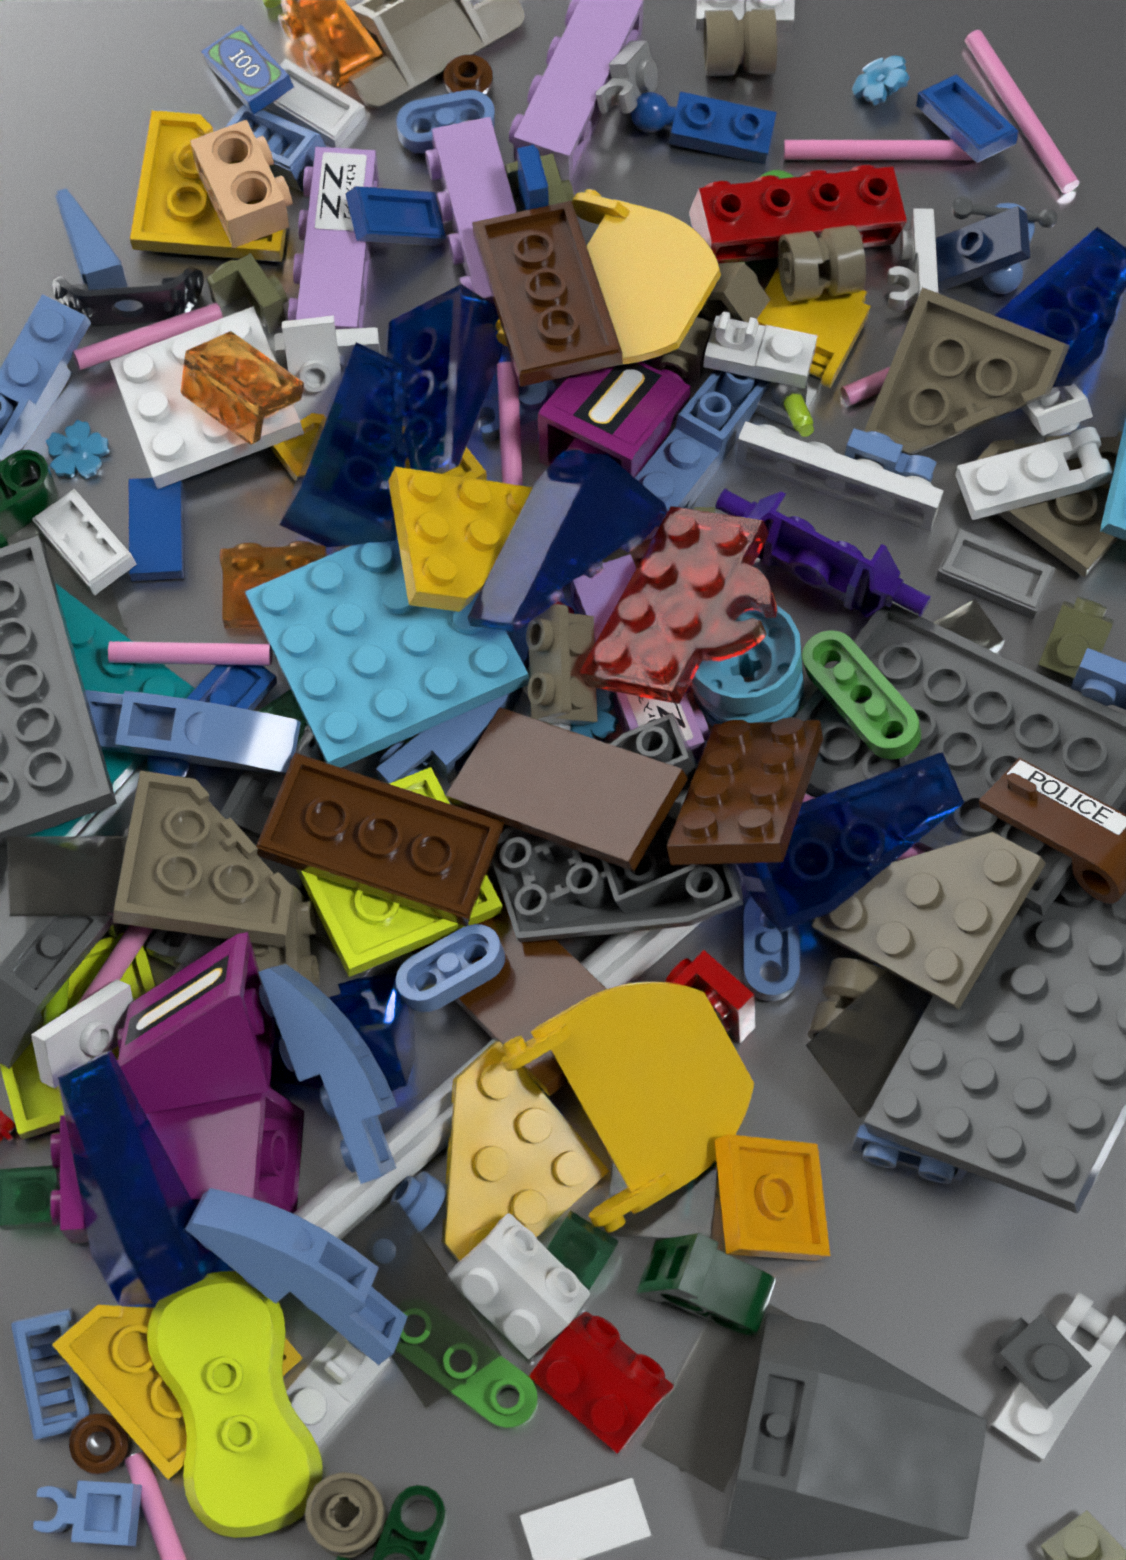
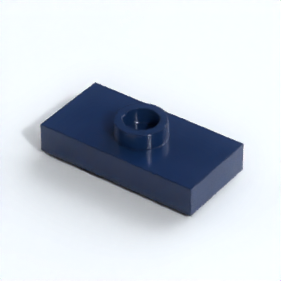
[935,206,1031,291]

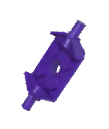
[715,488,932,617]

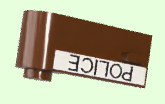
[979,757,1126,904]

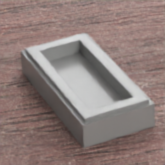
[936,528,1056,619]

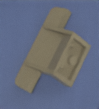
[346,0,525,109]

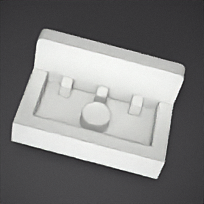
[445,1214,590,1360]

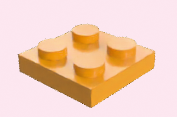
[715,1134,830,1261]

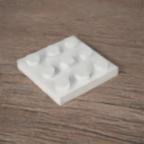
[110,307,304,489]

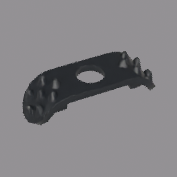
[52,267,204,326]

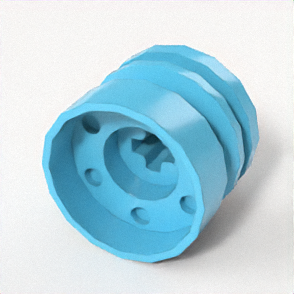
[687,596,804,726]

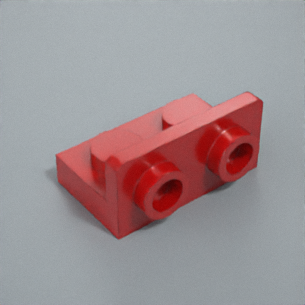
[665,950,755,1043]

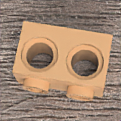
[190,120,293,248]

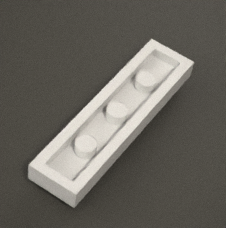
[735,421,944,531]

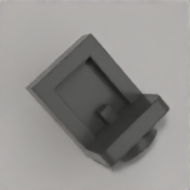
[993,1313,1092,1409]

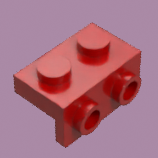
[529,1311,674,1454]

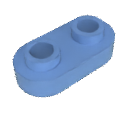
[396,90,495,153]
[742,889,800,1001]
[396,924,505,1012]

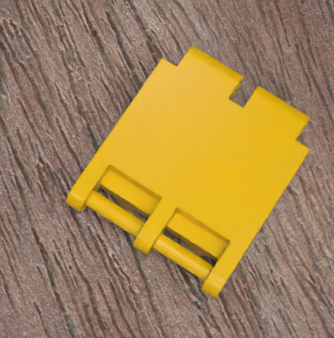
[757,268,871,388]

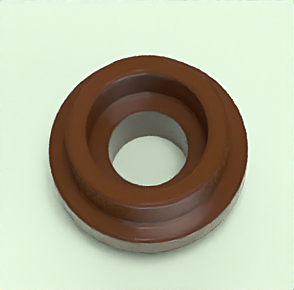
[444,54,493,95]
[69,1413,129,1474]

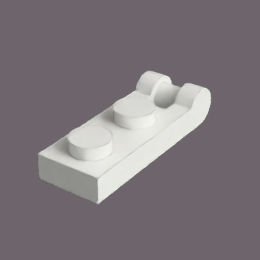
[955,427,1113,520]
[990,1291,1126,1463]

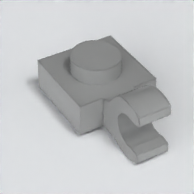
[596,41,658,113]

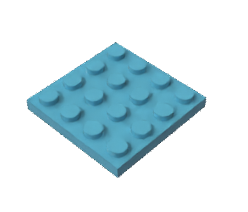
[245,526,529,768]

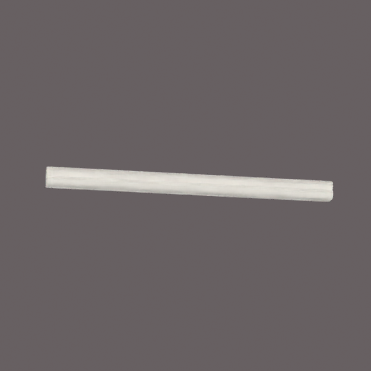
[293,793,815,1240]

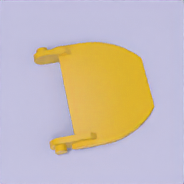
[495,189,721,365]
[501,981,754,1233]

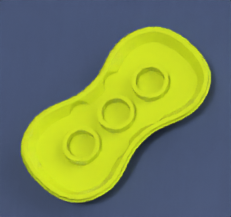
[147,1271,323,1538]

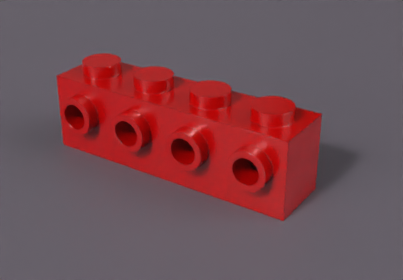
[689,165,907,263]

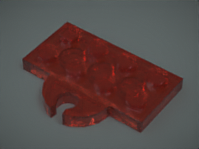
[579,506,778,704]

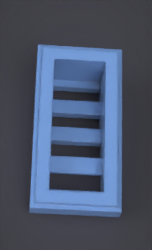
[226,104,326,192]
[55,188,128,290]
[11,1308,91,1440]

